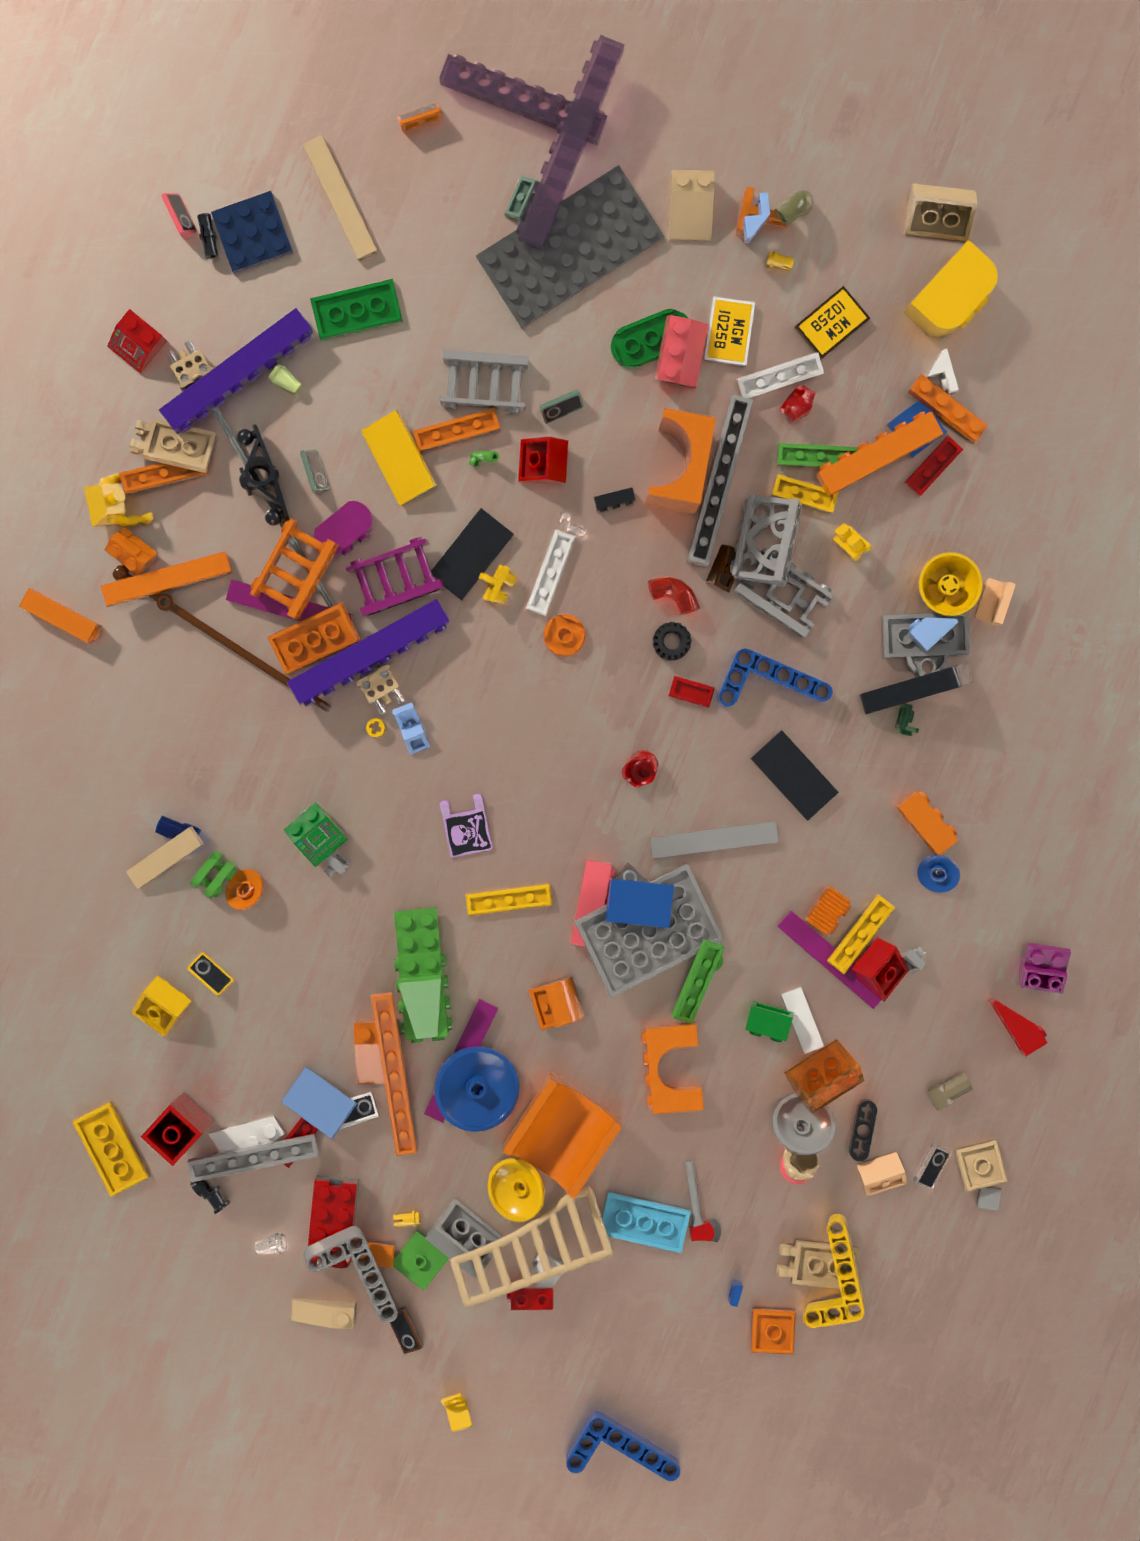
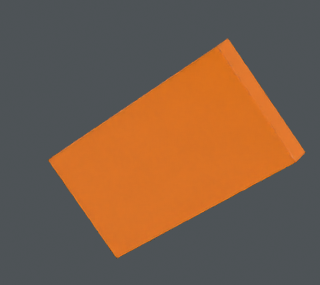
[267,602,361,675]

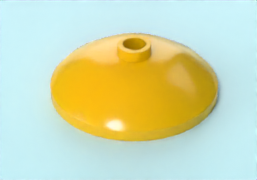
[487,1158,545,1222]

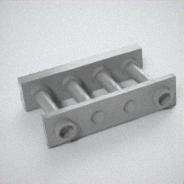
[440,350,529,414]

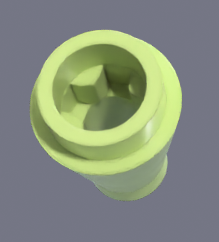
[268,364,301,394]

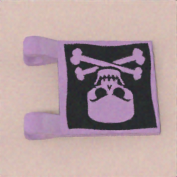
[440,793,493,858]

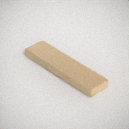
[126,826,204,889]

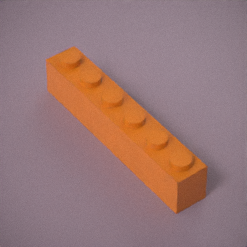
[816,411,944,497]

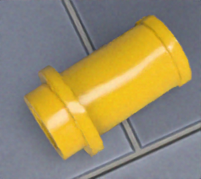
[766,250,794,271]
[393,1210,421,1228]

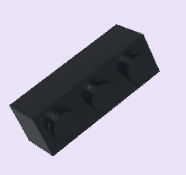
[594,487,635,513]

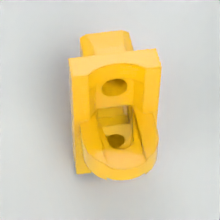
[833,523,872,562]
[479,564,517,604]

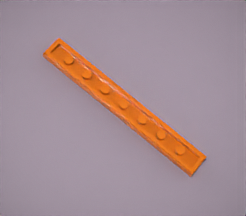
[371,992,417,1156]

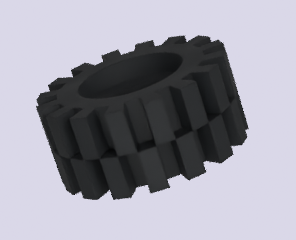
[653,622,692,661]

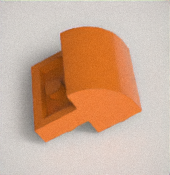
[529,977,584,1030]

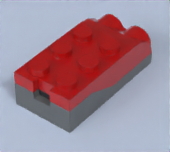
[308,1175,359,1269]

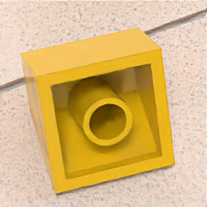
[131,975,191,1038]

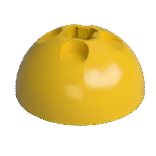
[919,552,982,616]

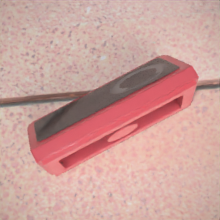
[161,193,197,238]

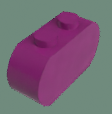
[314,501,374,557]

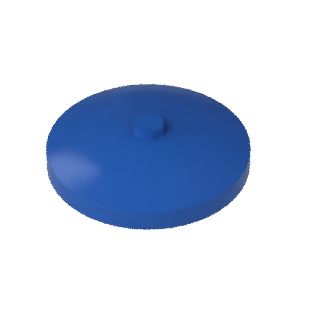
[434,1046,520,1132]

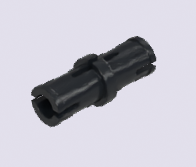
[197,213,219,259]

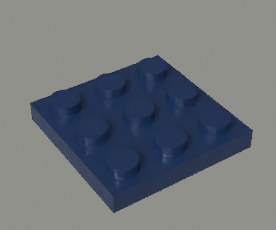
[211,191,293,274]

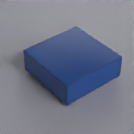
[728,1280,743,1307]

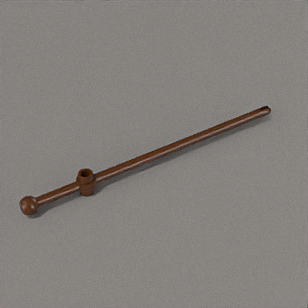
[112,565,331,712]

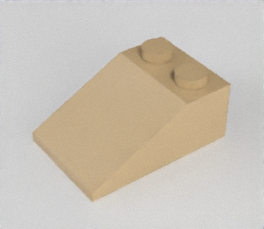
[669,170,715,241]

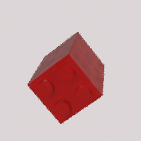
[140,1092,215,1166]

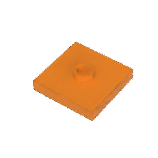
[751,1308,796,1355]

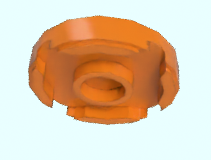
[543,614,586,657]

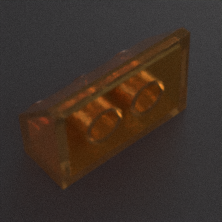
[784,1039,864,1114]

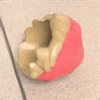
[780,1150,821,1184]

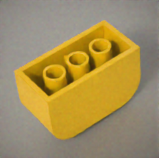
[903,240,998,338]

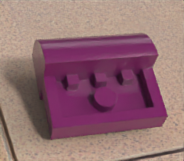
[1019,943,1071,994]

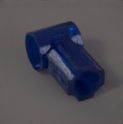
[155,816,201,839]

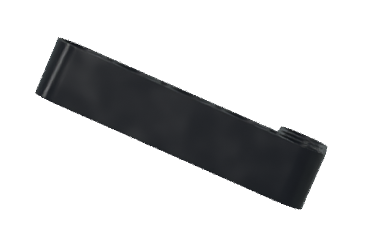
[859,662,974,715]

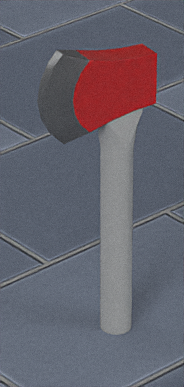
[685,1160,721,1242]

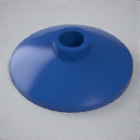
[917,855,960,892]

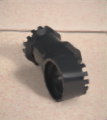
[190,1180,231,1214]

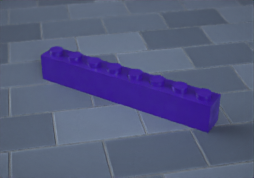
[159,308,313,434]
[287,599,449,707]

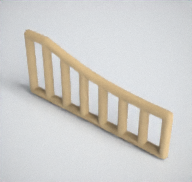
[450,1186,613,1308]

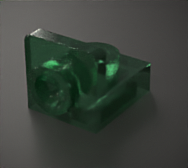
[895,703,920,736]

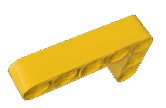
[803,1214,865,1328]

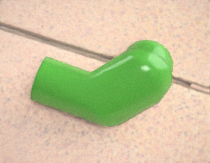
[469,451,499,467]

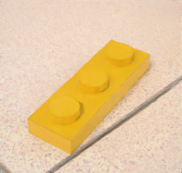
[771,474,839,513]

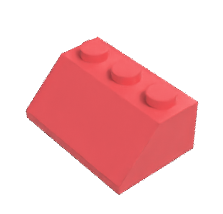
[654,315,709,388]

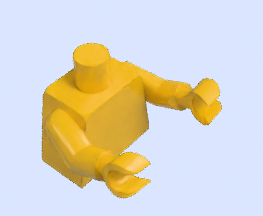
[84,473,153,527]

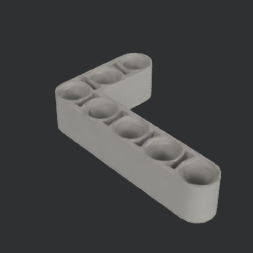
[304,1226,398,1323]

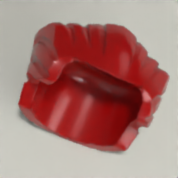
[779,385,816,422]
[622,750,659,788]

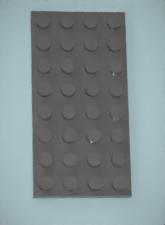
[476,165,664,329]

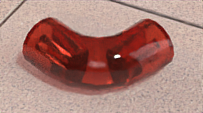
[647,576,700,615]

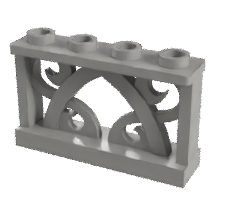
[730,494,803,587]

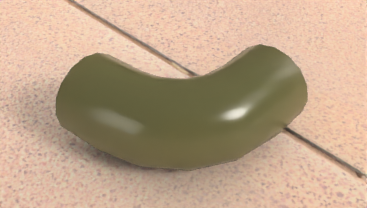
[775,190,814,226]

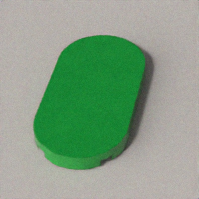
[611,309,689,368]

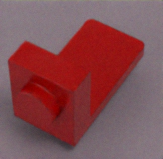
[507,1288,553,1310]

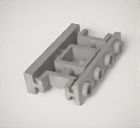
[733,548,834,639]

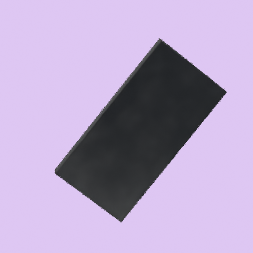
[431,508,514,601]
[750,730,839,821]

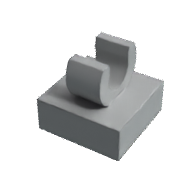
[324,850,351,877]
[901,947,926,973]

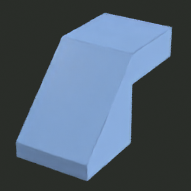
[743,192,770,243]
[392,702,430,754]

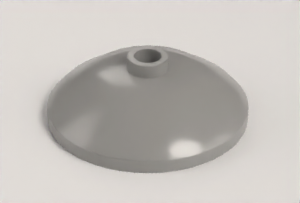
[772,1093,835,1155]

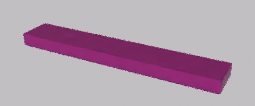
[226,579,353,621]
[777,910,881,1009]
[424,999,498,1123]

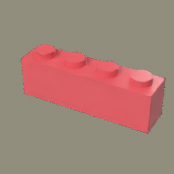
[571,859,615,947]

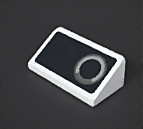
[340,1092,379,1129]

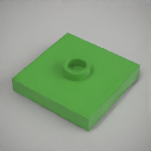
[393,1230,449,1291]

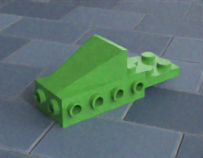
[394,907,453,1043]

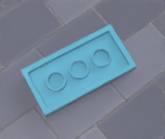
[602,1191,691,1253]

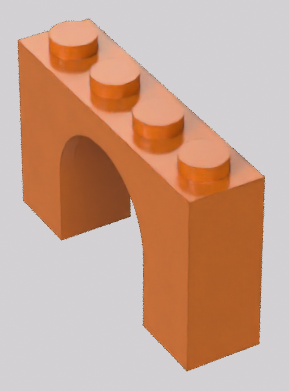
[641,1022,704,1114]

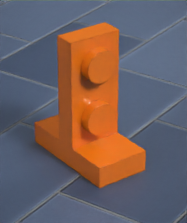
[736,187,790,235]

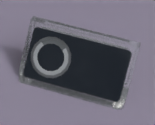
[913,1143,951,1190]

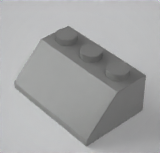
[425,1198,503,1278]

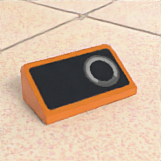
[397,103,442,132]

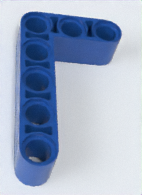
[717,648,833,707]
[566,1411,680,1481]

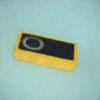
[187,951,235,997]

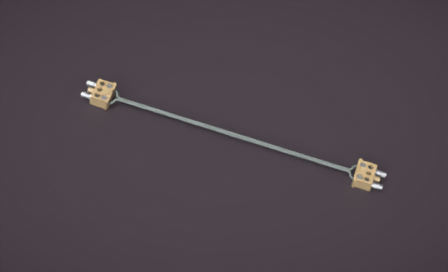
[166,340,404,715]

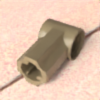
[927,1073,973,1110]

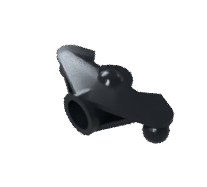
[237,424,290,526]

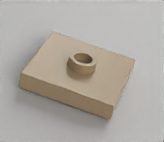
[955,1140,1008,1192]

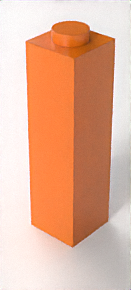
[19,588,101,644]

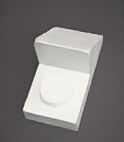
[926,349,959,395]

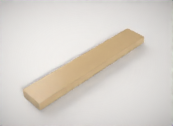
[303,135,377,261]

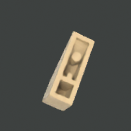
[291,1299,356,1330]

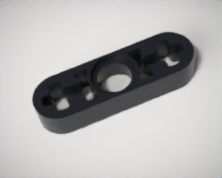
[849,1099,877,1161]

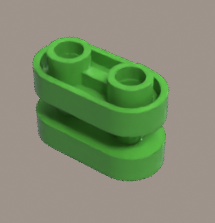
[190,850,237,899]

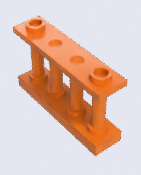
[250,518,339,620]

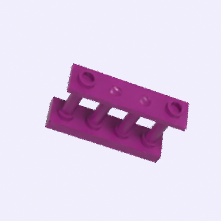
[346,537,445,617]

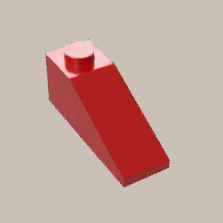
[988,998,1048,1056]

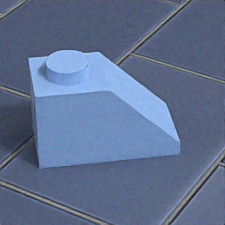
[906,617,958,652]

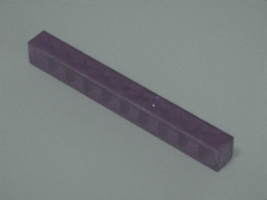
[516,35,625,251]

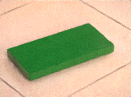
[310,279,403,341]

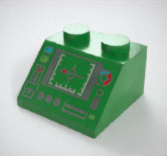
[284,802,348,867]

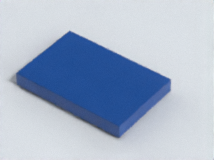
[605,878,674,928]

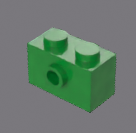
[745,1001,795,1042]

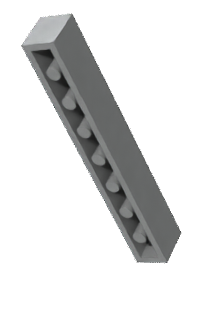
[686,394,753,567]

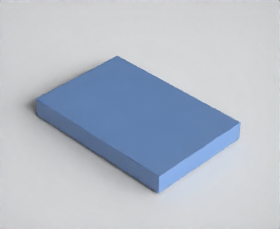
[281,1067,357,1139]

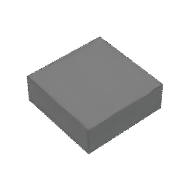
[977,1187,1002,1211]

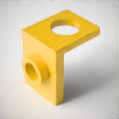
[441,1393,473,1433]

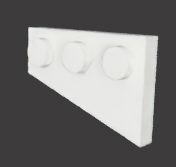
[208,1115,286,1153]

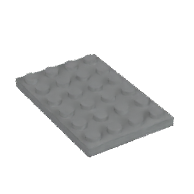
[574,864,723,998]

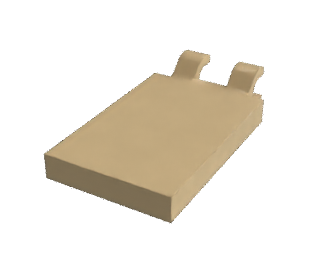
[129,418,216,473]
[776,1240,860,1291]

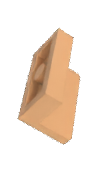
[975,578,1016,626]
[857,1152,907,1196]

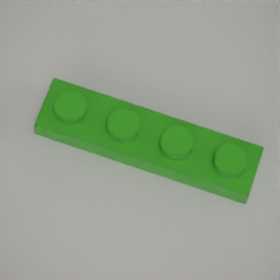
[777,443,858,468]
[671,939,725,1023]

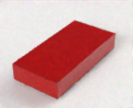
[668,676,715,708]

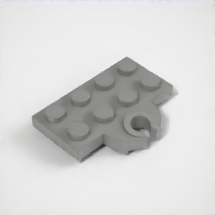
[882,612,970,676]

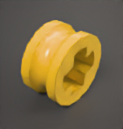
[366,718,386,737]

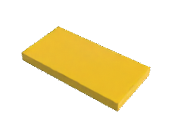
[361,410,437,506]
[72,1101,150,1197]

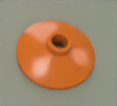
[225,869,263,910]

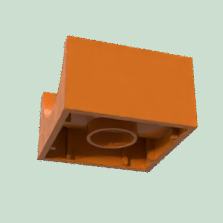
[644,408,716,515]
[502,1072,622,1199]

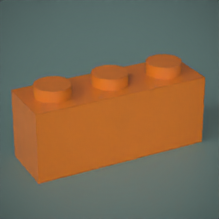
[895,791,958,855]

